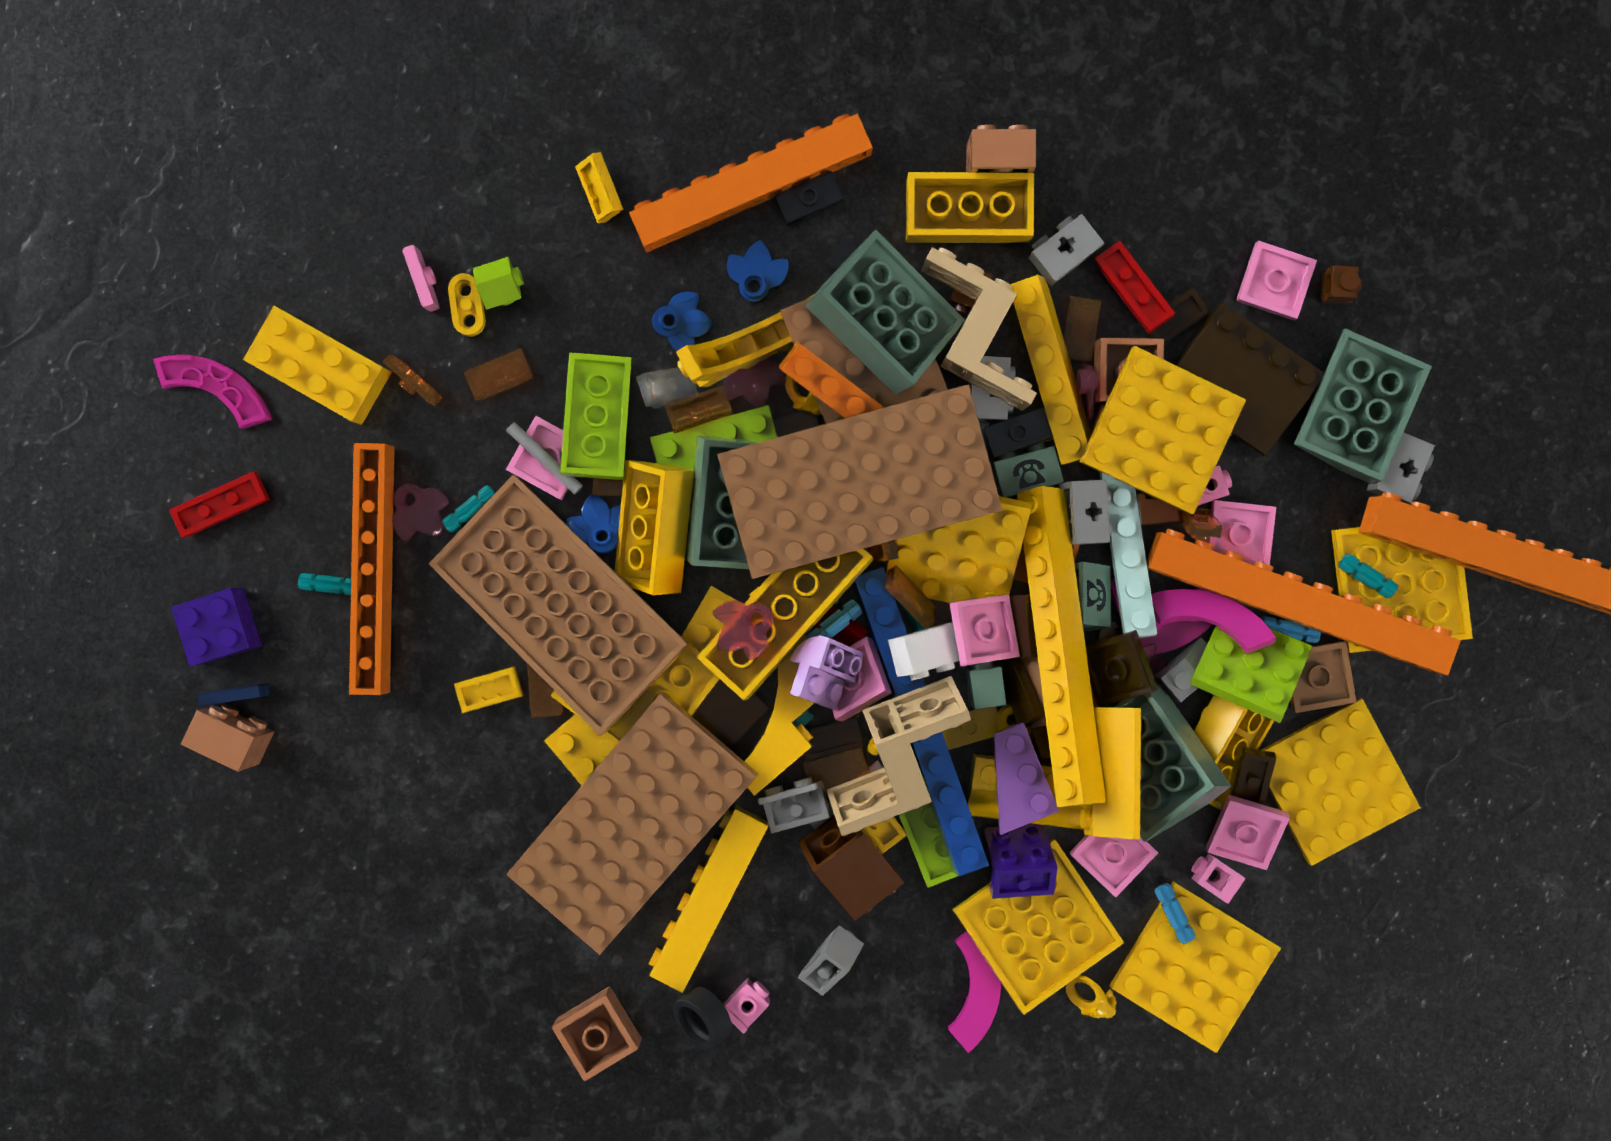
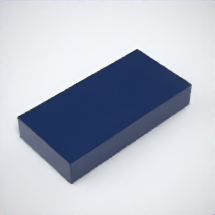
[197,683,270,706]

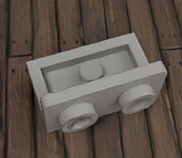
[758,777,832,833]

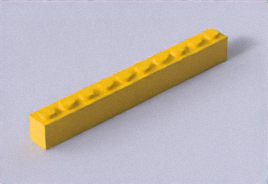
[1017,486,1106,807]

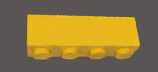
[614,460,694,595]
[1194,695,1274,810]
[1080,707,1141,840]
[966,753,1084,830]

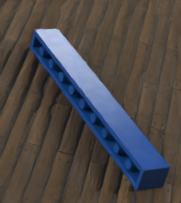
[852,567,989,876]

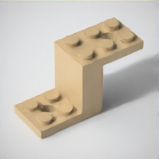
[921,247,1037,411]
[826,676,971,836]

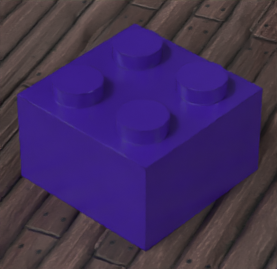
[171,588,262,666]

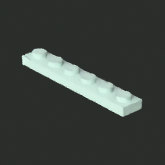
[1099,472,1157,638]

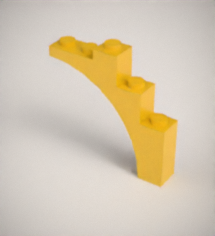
[676,295,814,387]
[744,586,819,796]

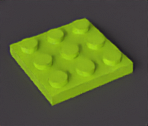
[1190,626,1313,723]

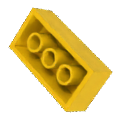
[906,172,1034,243]
[243,306,392,425]

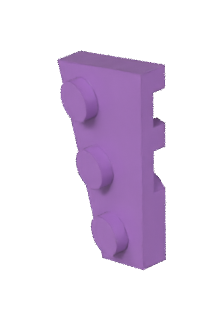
[993,722,1059,835]

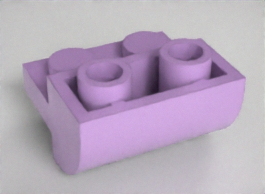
[790,636,864,710]

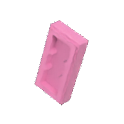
[402,245,441,312]

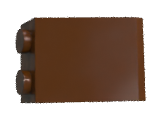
[798,815,904,921]

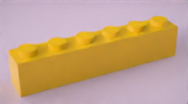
[1010,275,1092,465]
[648,805,769,993]

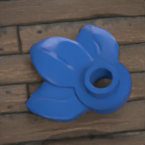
[727,240,789,302]
[652,292,714,351]
[566,495,621,553]

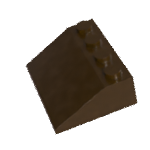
[1176,302,1324,456]

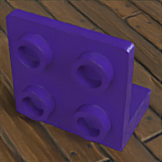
[983,824,1058,899]

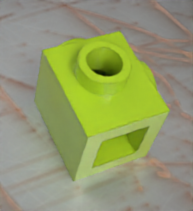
[473,257,524,310]

